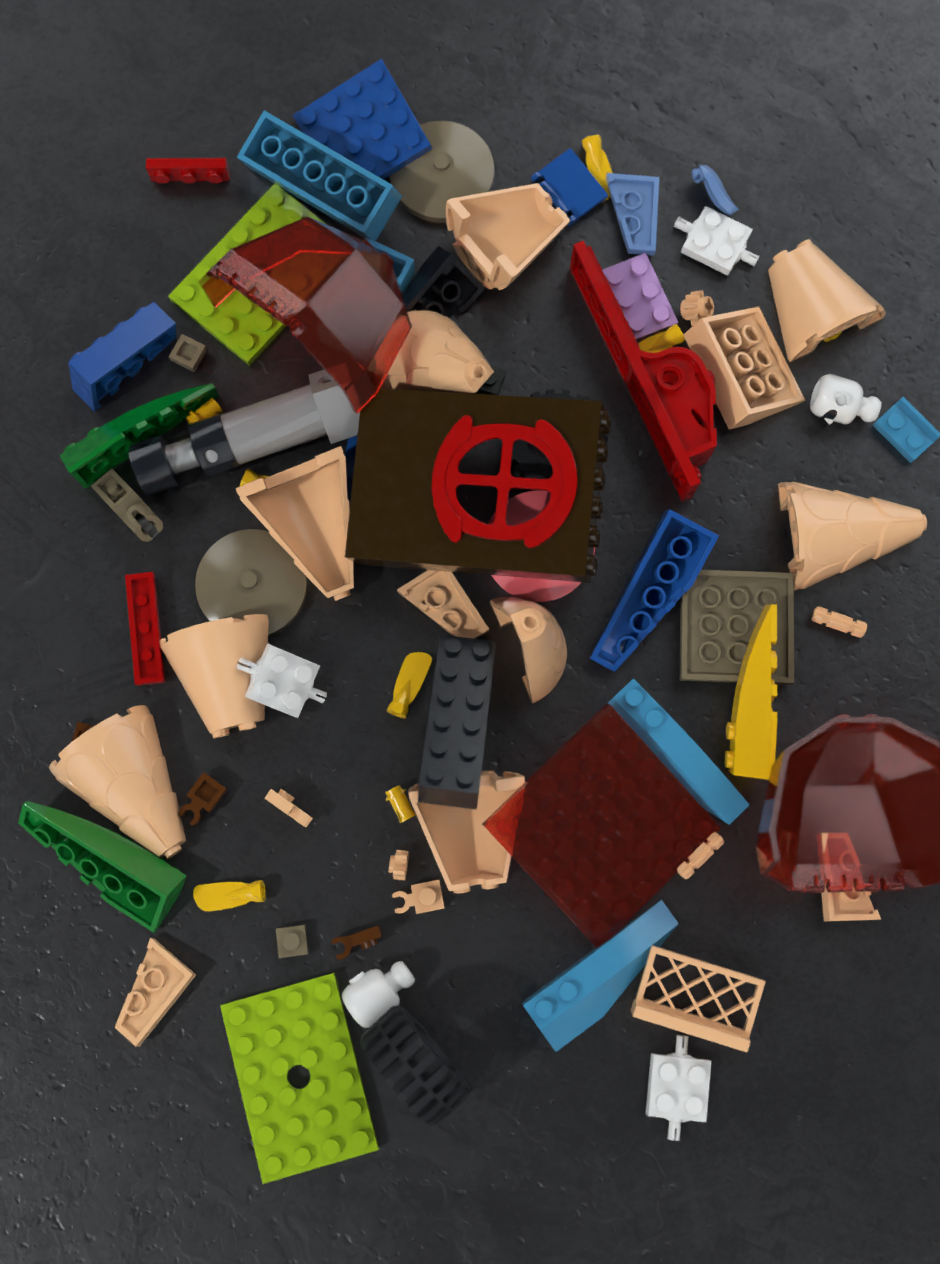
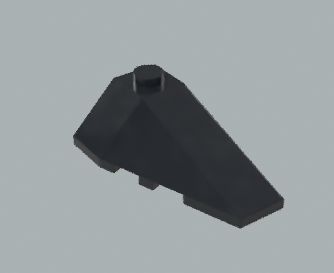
[379,246,485,336]

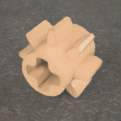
[680,290,714,326]

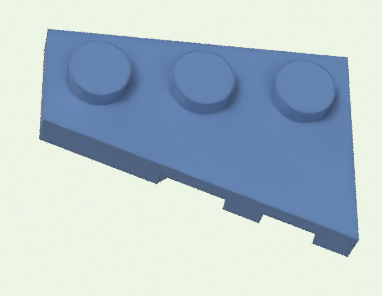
[606,173,659,256]

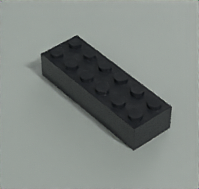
[418,635,497,810]

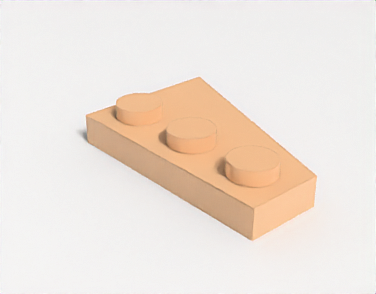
[397,570,489,639]
[816,833,881,921]
[115,938,196,1047]

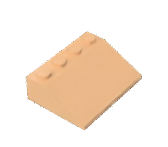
[684,307,805,430]

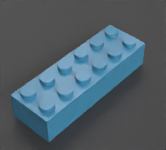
[237,110,402,241]

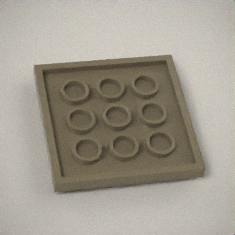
[680,570,794,685]

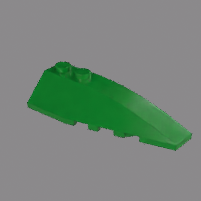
[59,383,220,489]
[18,801,187,933]

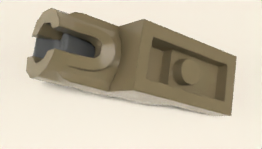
[91,468,163,542]

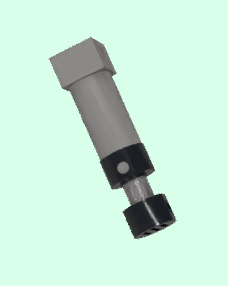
[128,363,361,496]

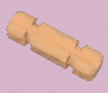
[811,606,867,638]
[676,832,724,879]

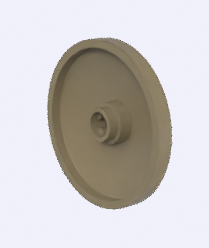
[390,121,494,223]
[195,529,308,637]

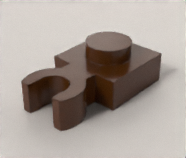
[178,772,228,826]

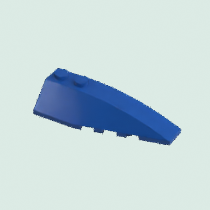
[590,509,719,672]

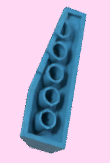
[590,678,749,825]
[521,900,679,1052]

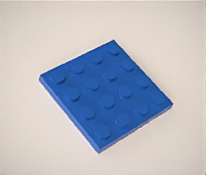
[292,59,433,180]

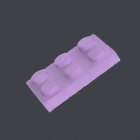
[602,253,678,342]

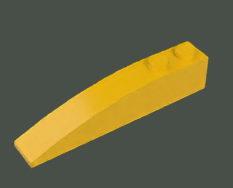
[724,604,777,780]

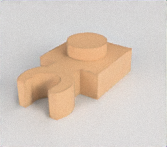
[265,789,313,828]
[389,850,409,880]
[392,880,445,914]

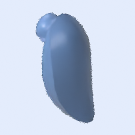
[691,165,739,215]

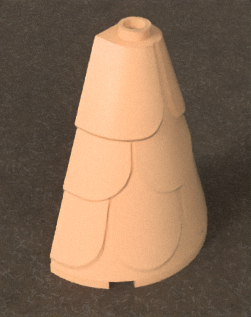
[371,310,494,394]
[235,446,354,601]
[778,482,927,590]
[490,596,567,704]
[49,705,186,859]

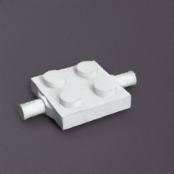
[674,206,759,276]
[236,644,327,718]
[646,1035,711,1141]

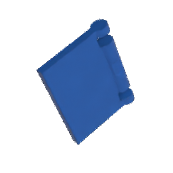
[531,148,608,227]

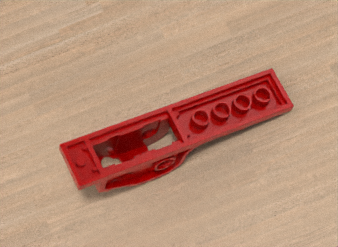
[570,240,717,502]

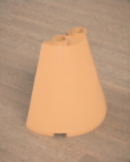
[446,183,570,290]
[768,239,886,362]
[159,614,269,738]
[408,771,525,893]

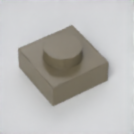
[169,334,207,372]
[276,925,309,958]

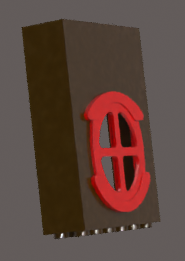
[345,388,611,583]

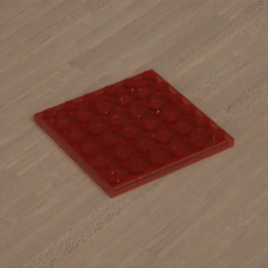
[482,703,721,948]

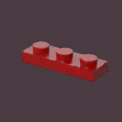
[146,158,230,183]

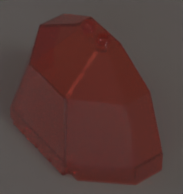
[199,216,412,414]
[756,714,940,893]

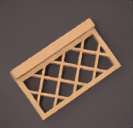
[631,945,766,1052]

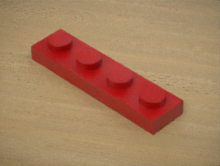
[125,572,165,686]

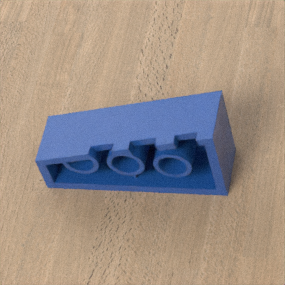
[68,302,176,412]

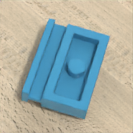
[873,397,940,463]

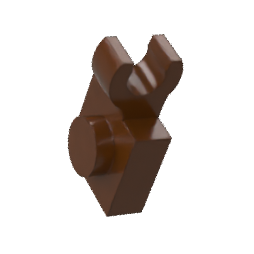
[331,925,383,960]

